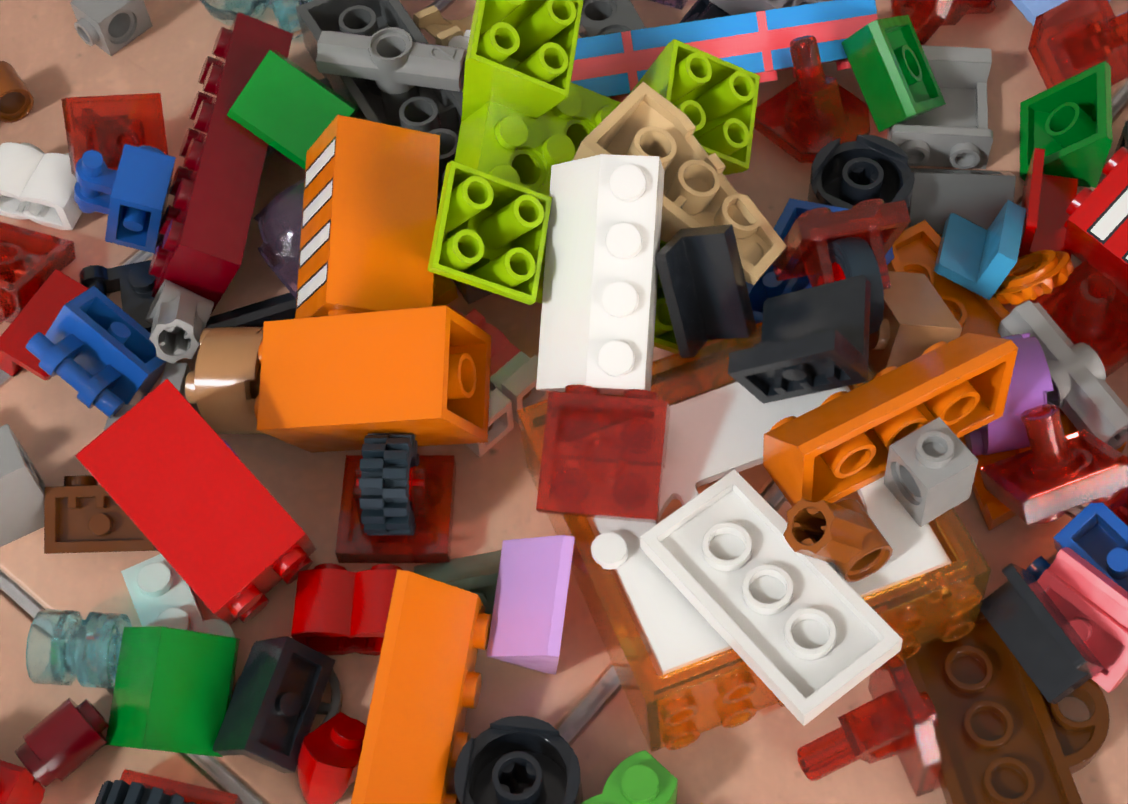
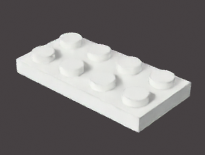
[640,469,903,726]

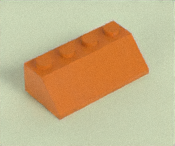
[763,333,1018,507]
[351,569,492,804]

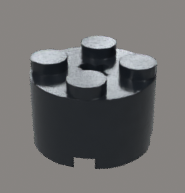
[808,134,915,237]
[454,716,583,804]

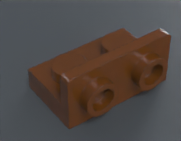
[44,475,158,554]

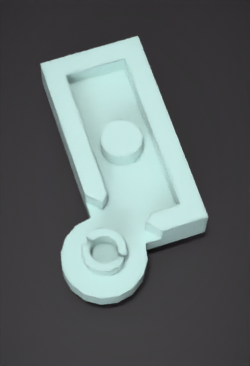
[121,554,235,638]

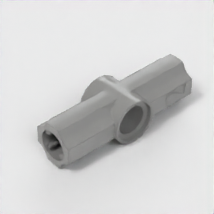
[316,27,467,94]
[997,300,1128,455]

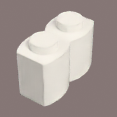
[0,142,82,230]

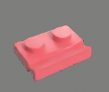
[1037,547,1128,693]

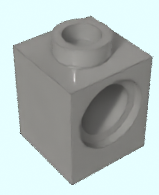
[70,0,152,56]
[884,417,978,527]

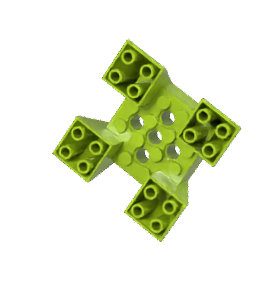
[427,0,760,368]

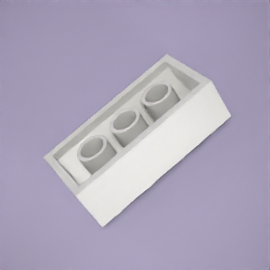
[536,154,665,397]

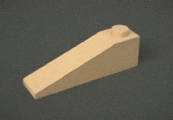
[573,82,787,285]

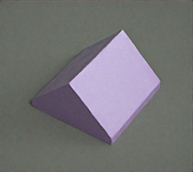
[486,535,575,675]

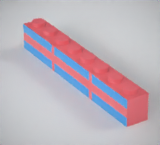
[571,0,878,102]

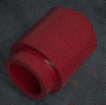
[15,698,109,787]

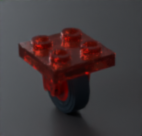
[773,199,911,335]

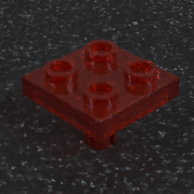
[1028,261,1128,378]
[979,404,1128,524]

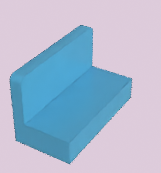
[934,200,1026,300]

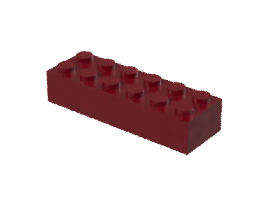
[148,12,293,315]

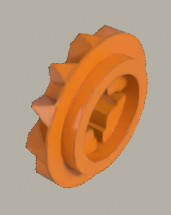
[994,250,1074,305]

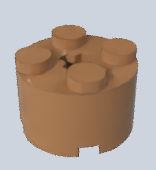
[185,327,265,434]

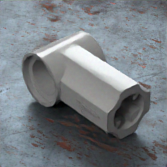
[145,279,214,364]

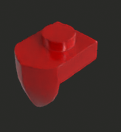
[297,711,366,804]

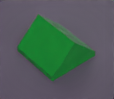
[841,15,946,133]
[227,50,358,169]
[1020,61,1113,188]
[105,626,240,757]

